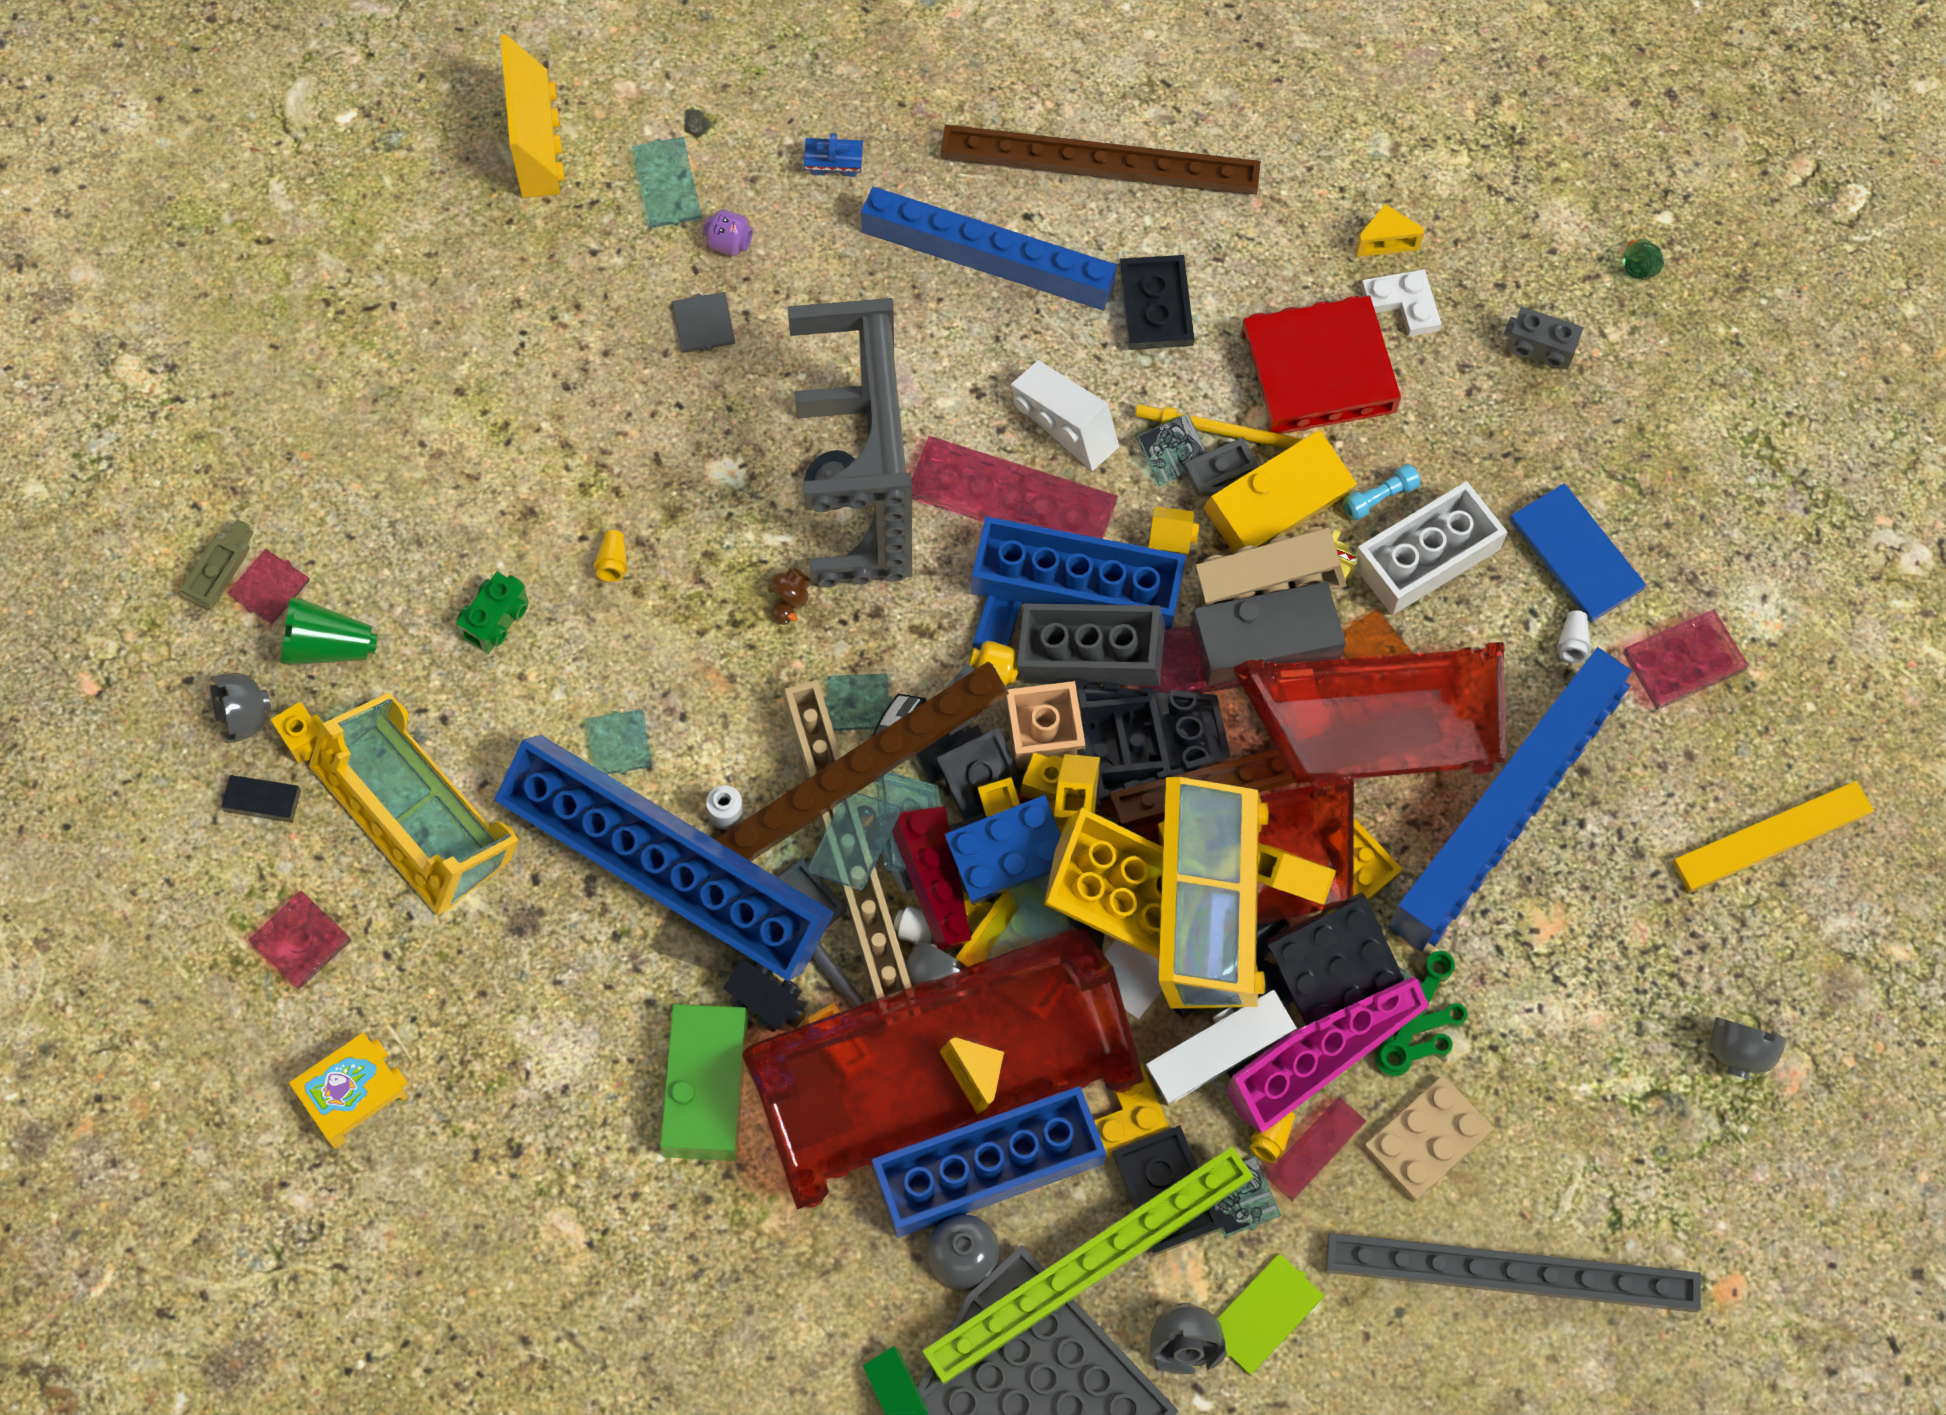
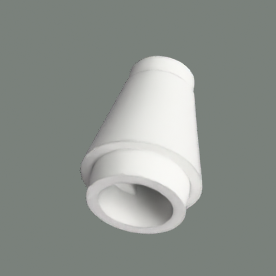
[1557,611,1591,663]

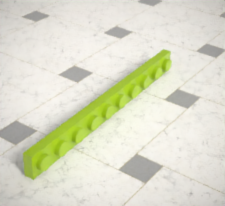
[922,1146,1254,1385]

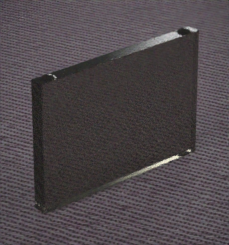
[654,909,750,977]

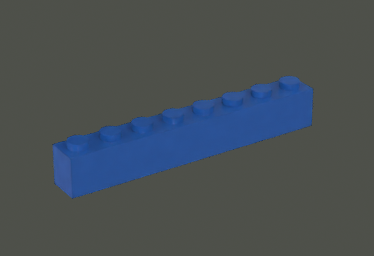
[861,186,1117,311]

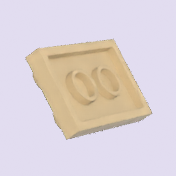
[1364,1075,1494,1202]

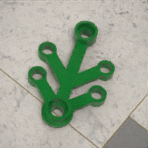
[1375,951,1468,1077]

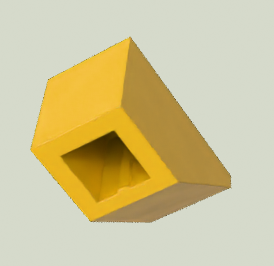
[1054,754,1100,825]
[1258,843,1336,904]

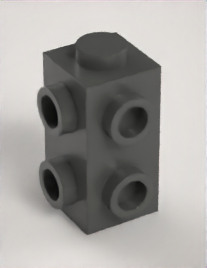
[1504,306,1584,370]

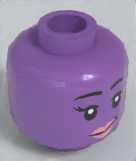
[703,209,753,256]

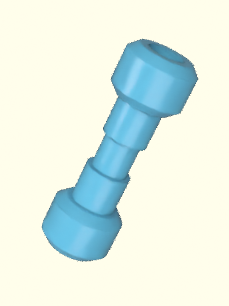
[1343,464,1421,521]

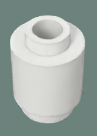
[706,785,744,830]
[894,905,936,946]

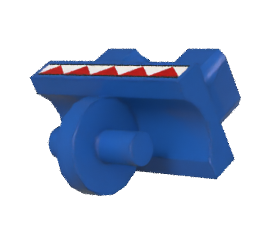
[804,133,863,177]

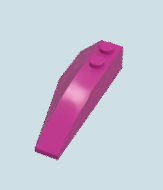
[1226,977,1429,1133]

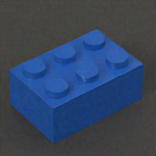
[945,795,1061,905]

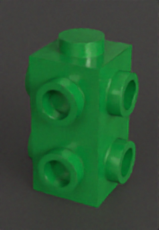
[456,571,529,654]

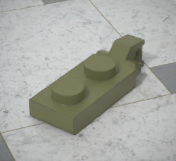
[180,519,253,610]

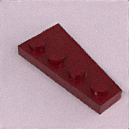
[887,806,972,950]

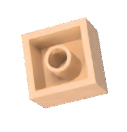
[1005,681,1086,769]

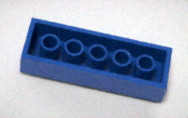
[971,516,1186,633]
[872,1086,1107,1238]

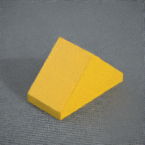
[1355,204,1424,257]
[940,1037,1004,1114]

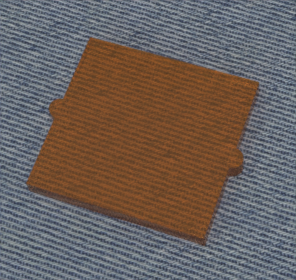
[1343,609,1414,686]

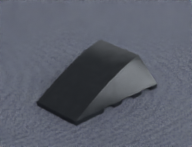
[1075,679,1230,802]

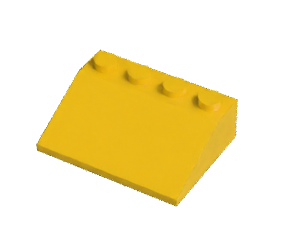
[500,34,565,198]
[1044,808,1209,960]

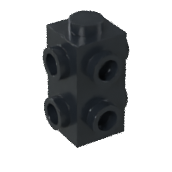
[723,959,809,1032]

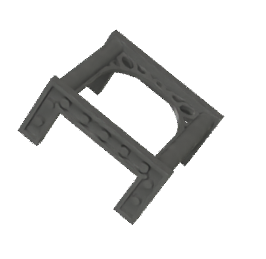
[787,298,912,587]

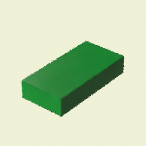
[862,1346,930,1415]

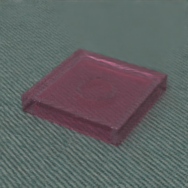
[248,890,352,990]

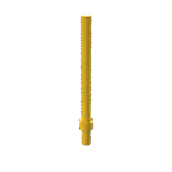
[1135,404,1332,449]

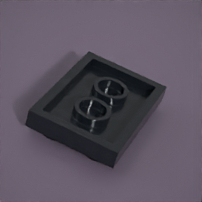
[1119,255,1195,350]
[1112,1125,1223,1256]

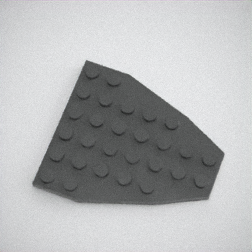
[918,1245,1178,1415]

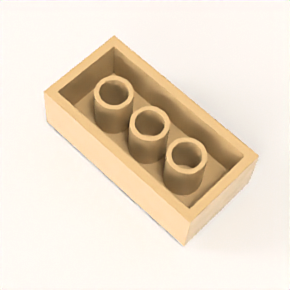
[1196,527,1347,606]

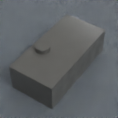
[1191,581,1346,687]
[1017,604,1165,686]

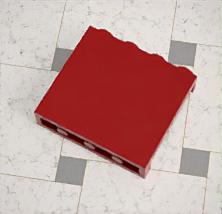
[1240,296,1401,434]

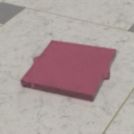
[227,549,310,624]

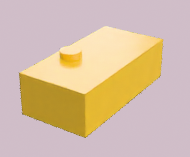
[1203,429,1357,554]

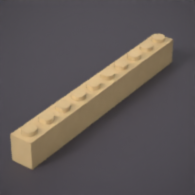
[784,680,916,1024]

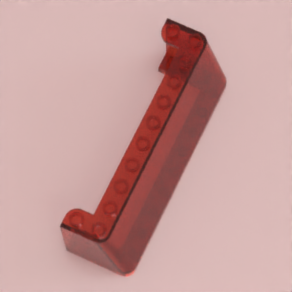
[742,929,1145,1210]

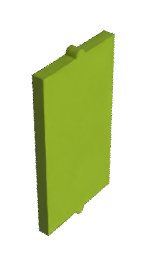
[1217,1253,1325,1376]

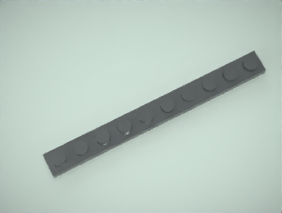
[1325,1233,1701,1313]

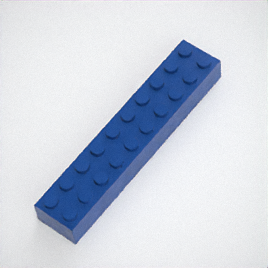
[1387,647,1633,952]
[494,735,834,981]

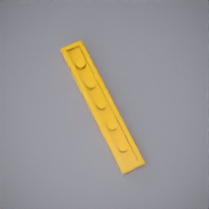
[1672,781,1874,893]

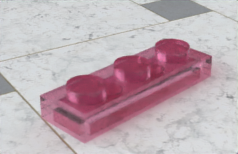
[1265,1097,1366,1202]

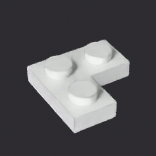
[1361,269,1442,337]

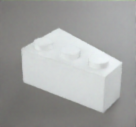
[1011,360,1119,472]

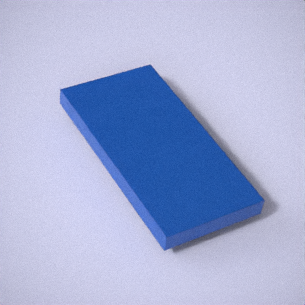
[1509,483,1647,623]

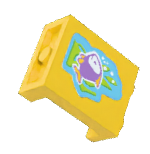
[289,1032,409,1149]

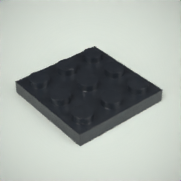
[1265,892,1405,1026]

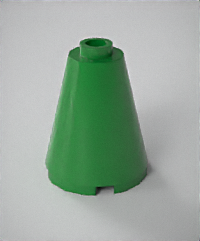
[280,597,378,665]

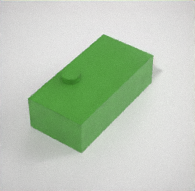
[661,1004,748,1161]

